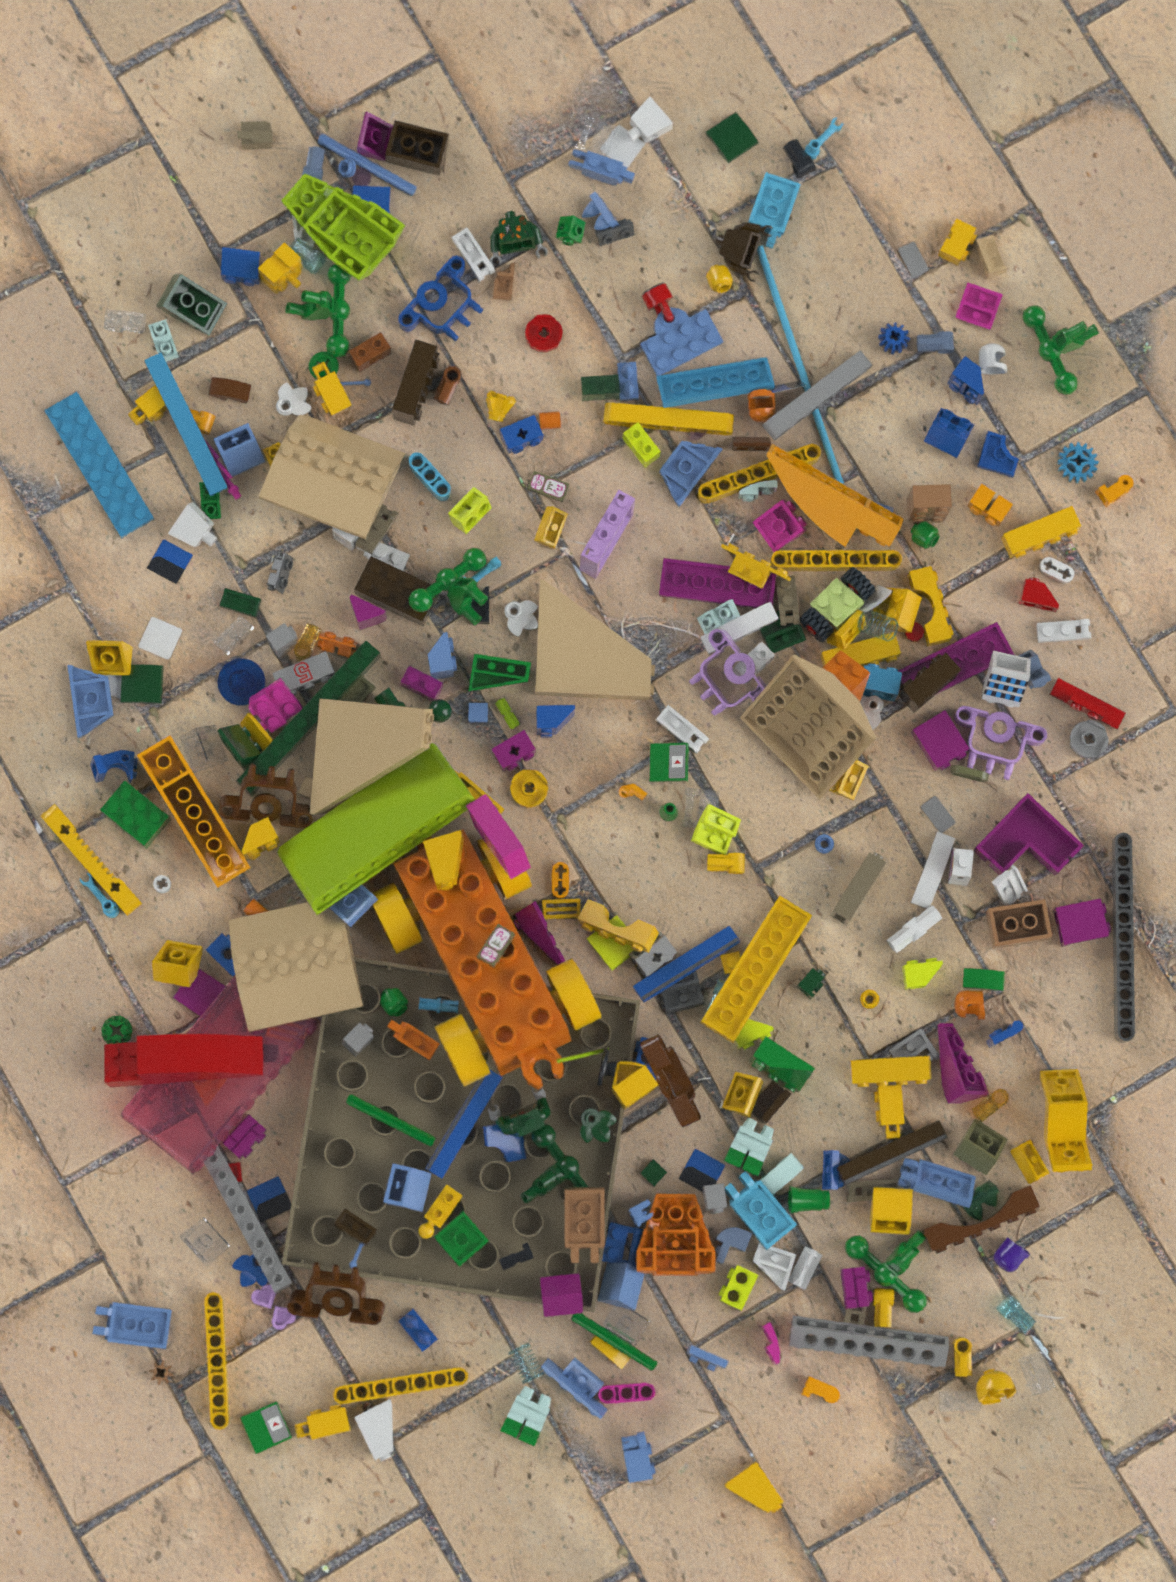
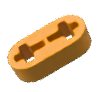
[551,862,569,899]

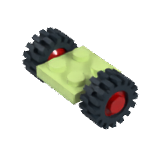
[799,567,875,643]

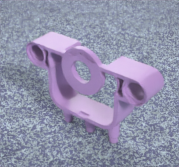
[689,629,766,716]
[954,706,1047,780]

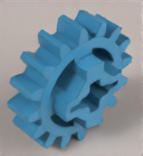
[1057,442,1099,484]

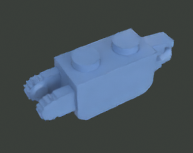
[568,150,635,186]

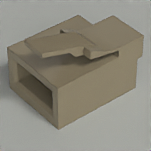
[238,121,273,149]

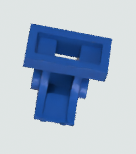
[90,750,138,784]

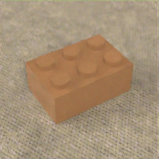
[906,484,952,524]
[986,899,1052,949]

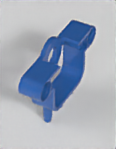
[398,256,483,341]

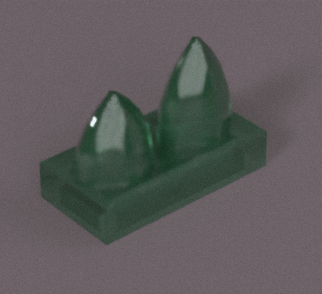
[960,1180,1000,1221]

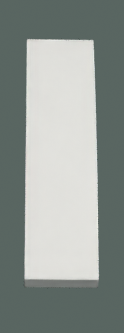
[700,602,779,655]

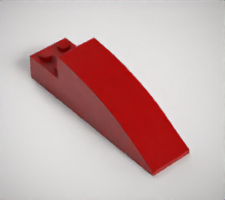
[104,1034,264,1088]

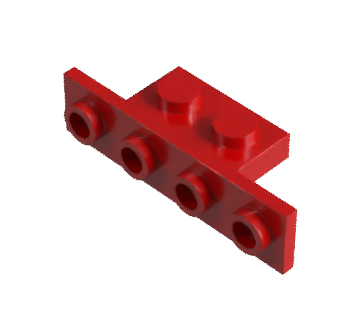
[1049,678,1126,730]

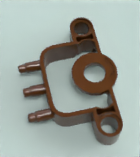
[218,764,313,829]
[640,1034,701,1128]
[287,1262,385,1325]

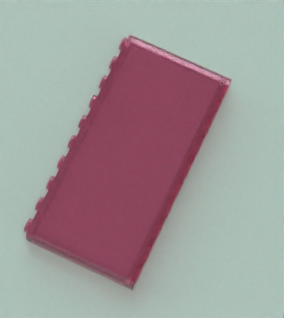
[121,975,318,1175]

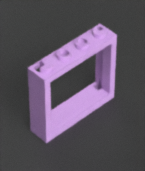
[579,490,635,579]

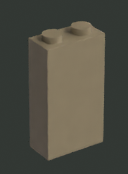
[830,852,886,925]

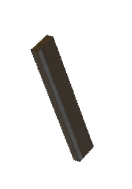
[836,1120,948,1186]

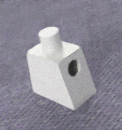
[626,97,673,143]
[168,502,217,547]

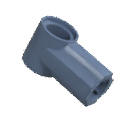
[302,146,325,180]
[916,331,954,354]

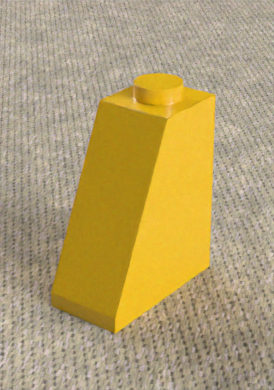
[423,830,464,890]
[723,1462,784,1514]

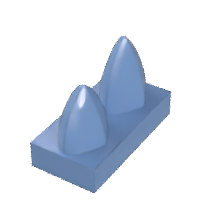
[582,192,620,230]
[617,362,639,401]

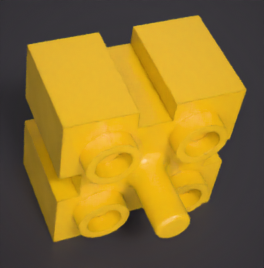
[258,242,303,294]

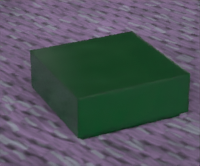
[640,1159,668,1186]

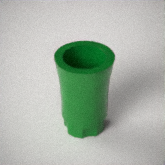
[788,1186,830,1214]

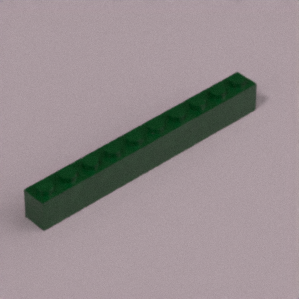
[236,640,381,797]

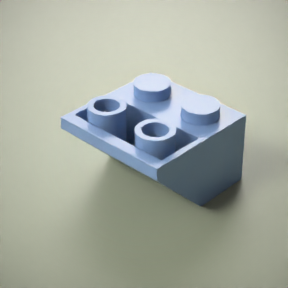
[214,423,265,477]
[428,632,457,680]
[384,1164,432,1212]

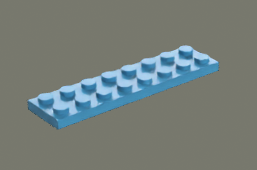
[44,392,154,538]

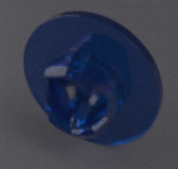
[217,658,266,706]

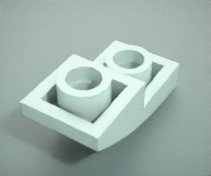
[148,319,179,362]
[738,480,777,502]
[697,599,740,634]
[761,1153,804,1195]

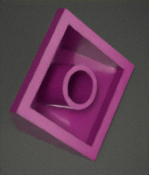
[357,111,393,161]
[349,594,387,630]
[540,1273,583,1317]

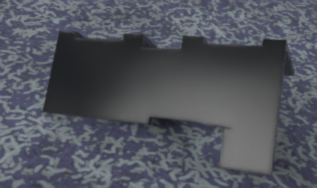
[498,1242,534,1271]

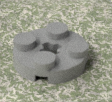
[1070,720,1109,759]

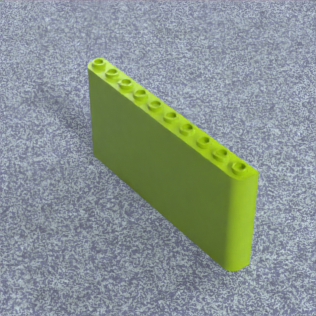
[278,743,475,915]

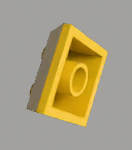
[152,940,203,987]

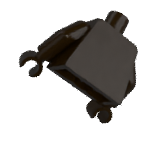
[716,222,773,282]

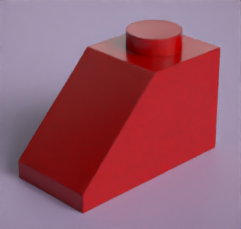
[1019,577,1059,613]

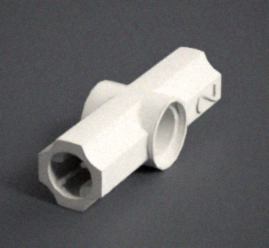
[886,905,942,953]

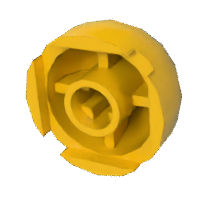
[976,1369,1016,1405]

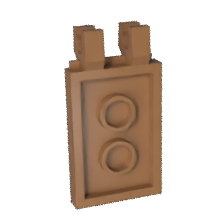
[565,1188,605,1263]

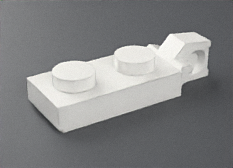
[356,543,410,571]

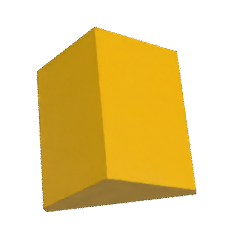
[86,640,133,675]
[722,1072,764,1118]

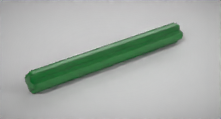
[346,1094,436,1146]
[571,1313,658,1371]

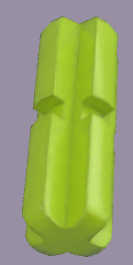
[495,698,520,730]

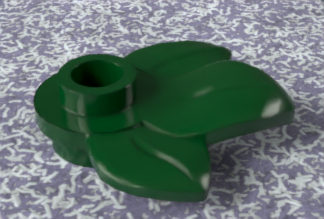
[580,1108,617,1143]

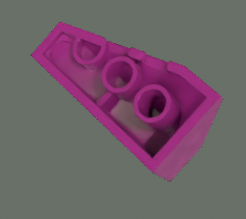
[513,901,565,966]
[938,1023,989,1104]

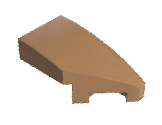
[493,263,515,301]

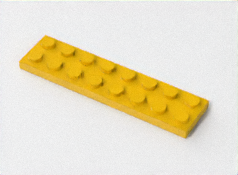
[700,895,812,1043]

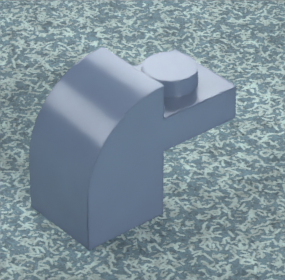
[1018,649,1052,689]
[715,1227,752,1264]

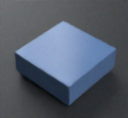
[468,703,488,723]

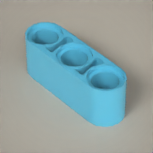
[409,452,451,501]

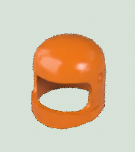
[747,389,776,422]
[954,990,985,1020]

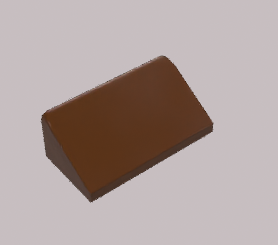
[732,437,771,451]

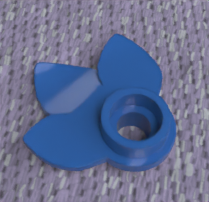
[232,1254,268,1287]

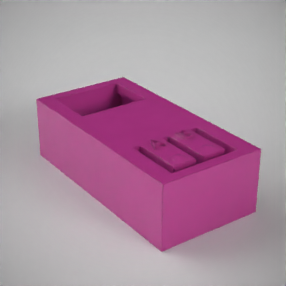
[466,794,531,879]

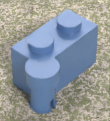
[621,1431,656,1483]

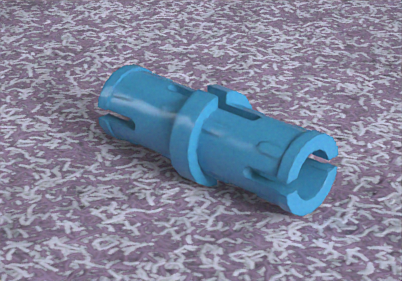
[419,997,459,1013]

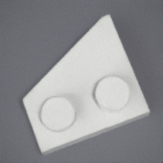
[753,1242,796,1291]

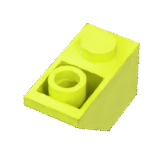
[902,958,943,990]
[734,1019,774,1050]

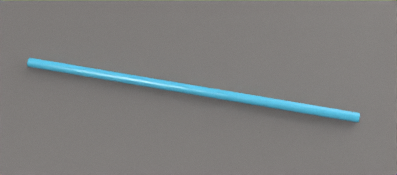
[757,246,844,484]

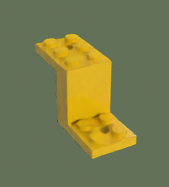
[1039,1069,1092,1173]

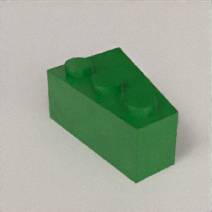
[468,654,531,692]

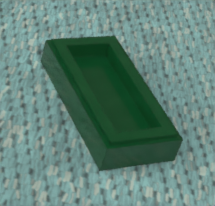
[219,588,262,618]

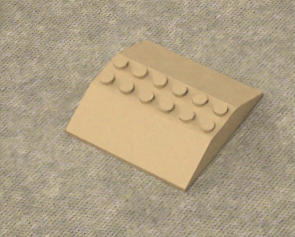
[258,415,406,539]
[740,655,876,800]
[229,902,363,1032]

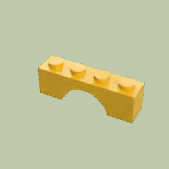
[907,566,953,647]
[578,899,659,953]

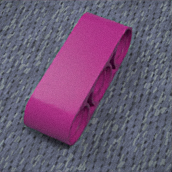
[598,1383,655,1404]

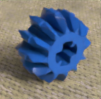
[878,322,910,354]

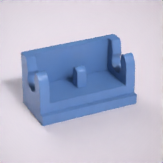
[628,1199,653,1228]

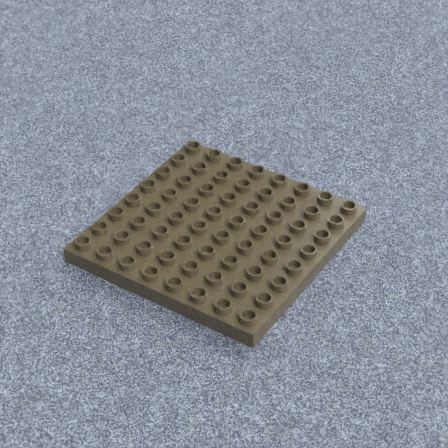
[282,957,641,1312]

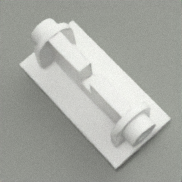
[788,1246,822,1290]

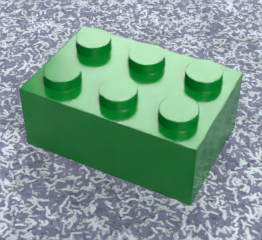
[100,780,171,849]

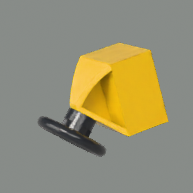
[597,1048,658,1110]

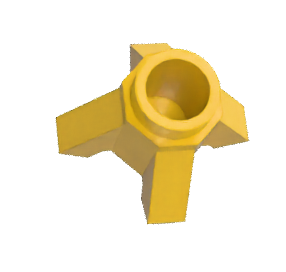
[486,390,516,422]

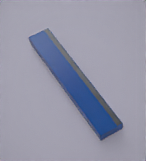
[633,926,740,1003]
[425,1069,503,1179]

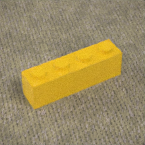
[1001,506,1081,559]
[820,632,901,667]
[851,1055,932,1087]

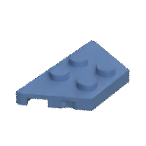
[659,441,722,508]
[67,665,114,738]

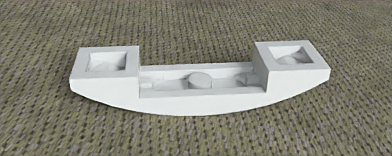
[911,831,955,909]

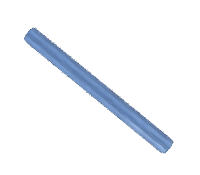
[318,134,417,196]

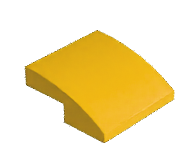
[829,760,869,800]

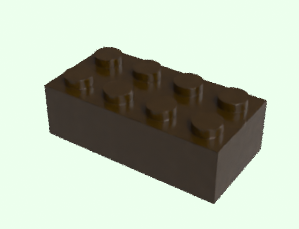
[392,339,440,426]
[354,556,440,626]

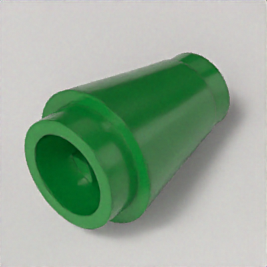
[659,803,678,821]

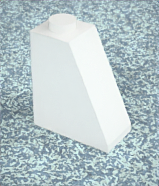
[354,1399,394,1462]

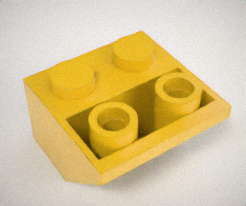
[869,587,922,633]
[242,817,280,861]
[870,1187,913,1235]

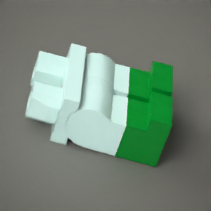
[723,1117,774,1177]
[500,1386,551,1447]

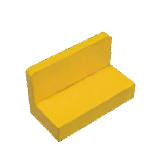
[826,609,867,650]

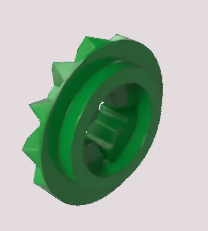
[309,352,339,379]
[101,1016,133,1044]

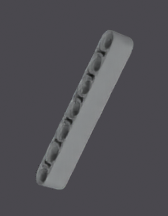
[762,351,873,440]

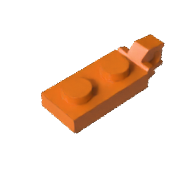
[387,1020,440,1061]

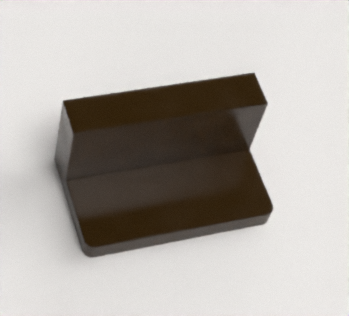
[752,1081,792,1125]
[333,1208,378,1247]

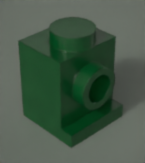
[797,968,826,999]

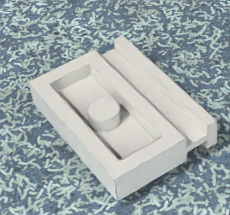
[992,865,1028,906]

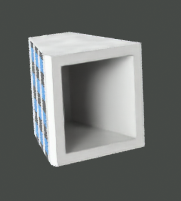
[982,651,1031,707]

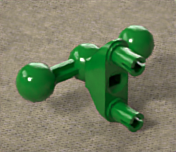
[285,264,351,358]
[1022,305,1099,395]
[409,547,488,626]
[845,1231,927,1313]

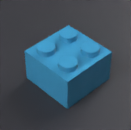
[863,664,902,702]

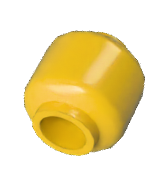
[706,264,733,293]

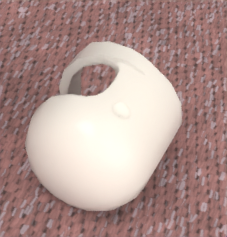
[979,343,1007,374]

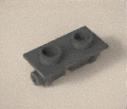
[595,218,635,246]
[267,552,294,594]

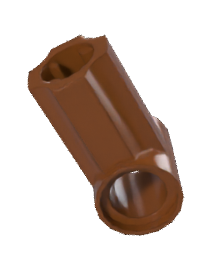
[434,366,461,406]

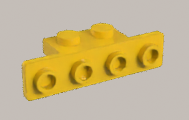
[721,543,791,589]

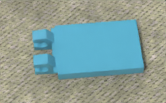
[748,172,801,249]
[724,1171,797,1250]

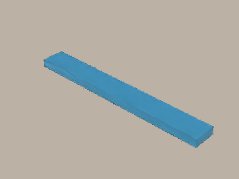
[144,352,228,496]

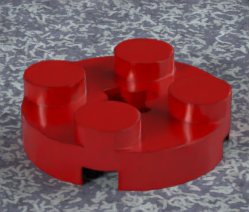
[525,314,563,352]

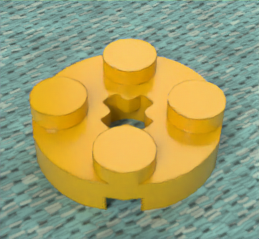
[510,770,548,808]

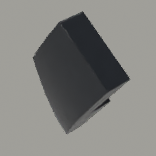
[470,586,489,624]

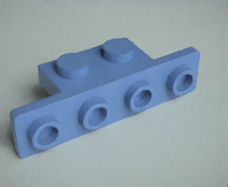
[541,1358,607,1419]

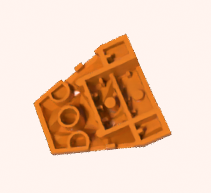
[637,1194,715,1276]

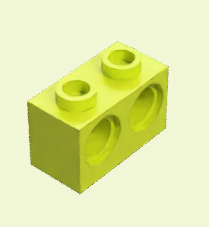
[622,422,661,468]
[448,487,492,534]
[718,1265,758,1311]

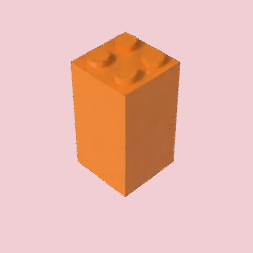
[822,650,870,701]

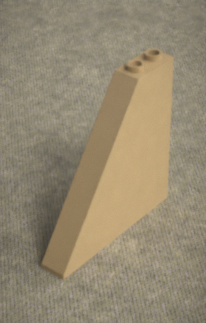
[535,579,655,700]
[310,699,434,814]

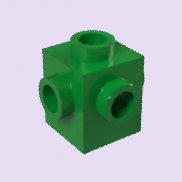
[555,215,586,246]

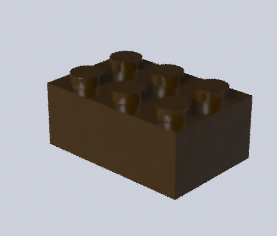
[385,120,449,176]
[899,653,961,713]

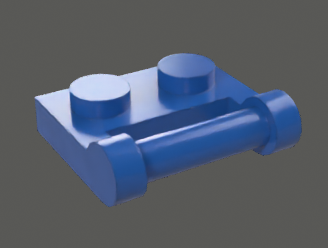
[986,1020,1023,1048]
[602,1222,644,1268]

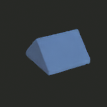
[597,1263,645,1311]

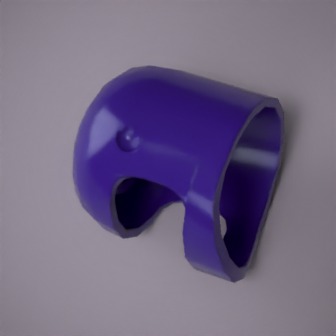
[994,1237,1030,1272]

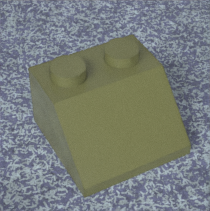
[954,1118,1008,1175]

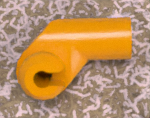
[619,783,648,801]

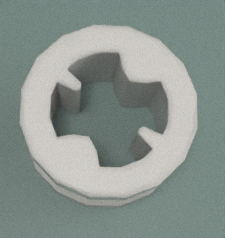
[153,875,171,893]

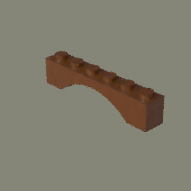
[921,1185,1040,1254]

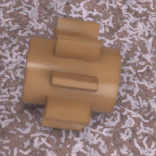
[149,1361,174,1385]

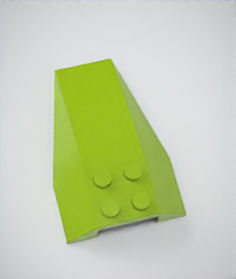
[281,174,405,281]

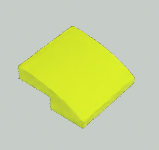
[691,804,741,855]
[586,915,633,971]

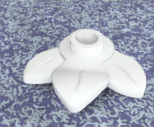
[276,382,312,416]
[504,600,538,637]
[860,695,884,730]

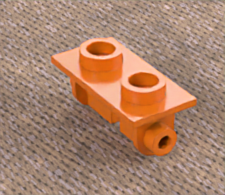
[317,631,359,658]

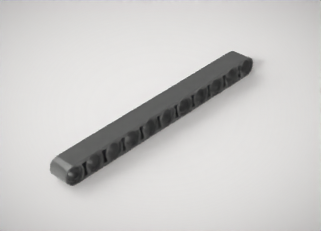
[1112,832,1135,1043]

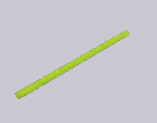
[557,1048,609,1063]

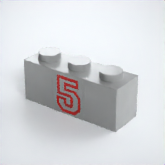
[273,651,335,696]

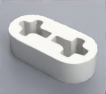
[1039,557,1074,584]

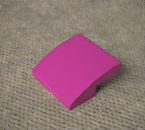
[955,282,1003,330]
[761,1322,780,1365]

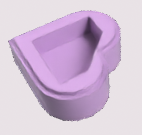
[251,1285,276,1309]
[272,1306,296,1330]

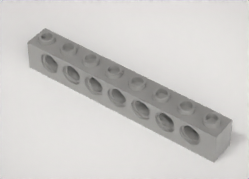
[200,1145,293,1294]
[789,1316,949,1367]

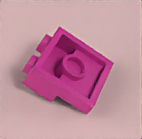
[753,500,807,552]
[248,678,303,733]

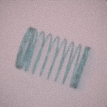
[858,610,898,641]
[508,1342,545,1384]

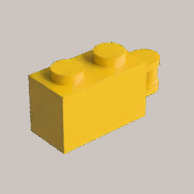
[312,362,352,416]
[128,384,168,426]
[874,1085,905,1139]
[294,1404,351,1440]

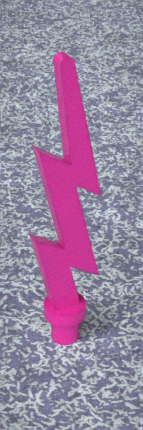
[204,439,242,500]

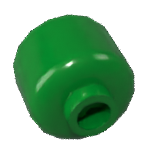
[910,521,940,549]
[380,988,408,1017]

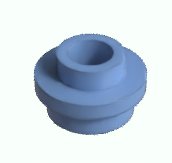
[338,159,356,178]
[815,834,834,854]

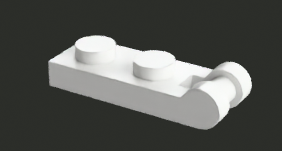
[452,228,496,282]
[1036,619,1091,643]
[656,705,709,754]

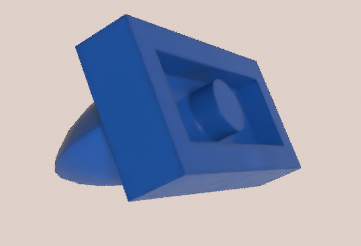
[822,1150,851,1190]
[398,1309,438,1352]

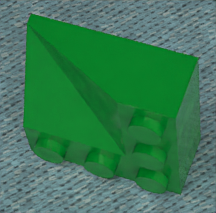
[750,1036,815,1093]

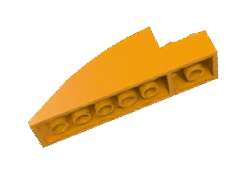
[766,444,904,547]
[137,735,251,888]

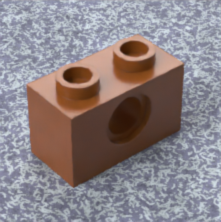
[349,332,391,373]

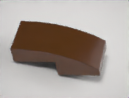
[208,377,251,404]

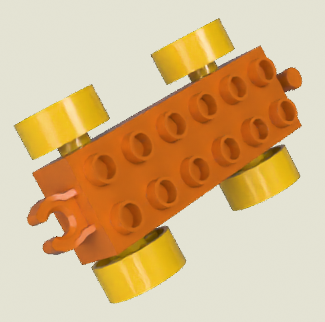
[372,829,602,1089]

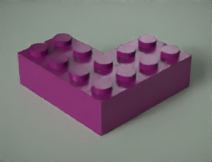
[974,793,1084,876]

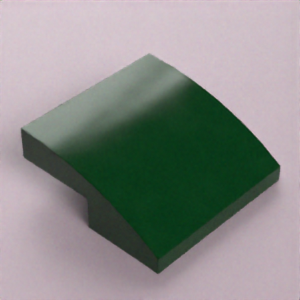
[706,112,759,164]
[760,611,806,653]
[120,664,164,704]

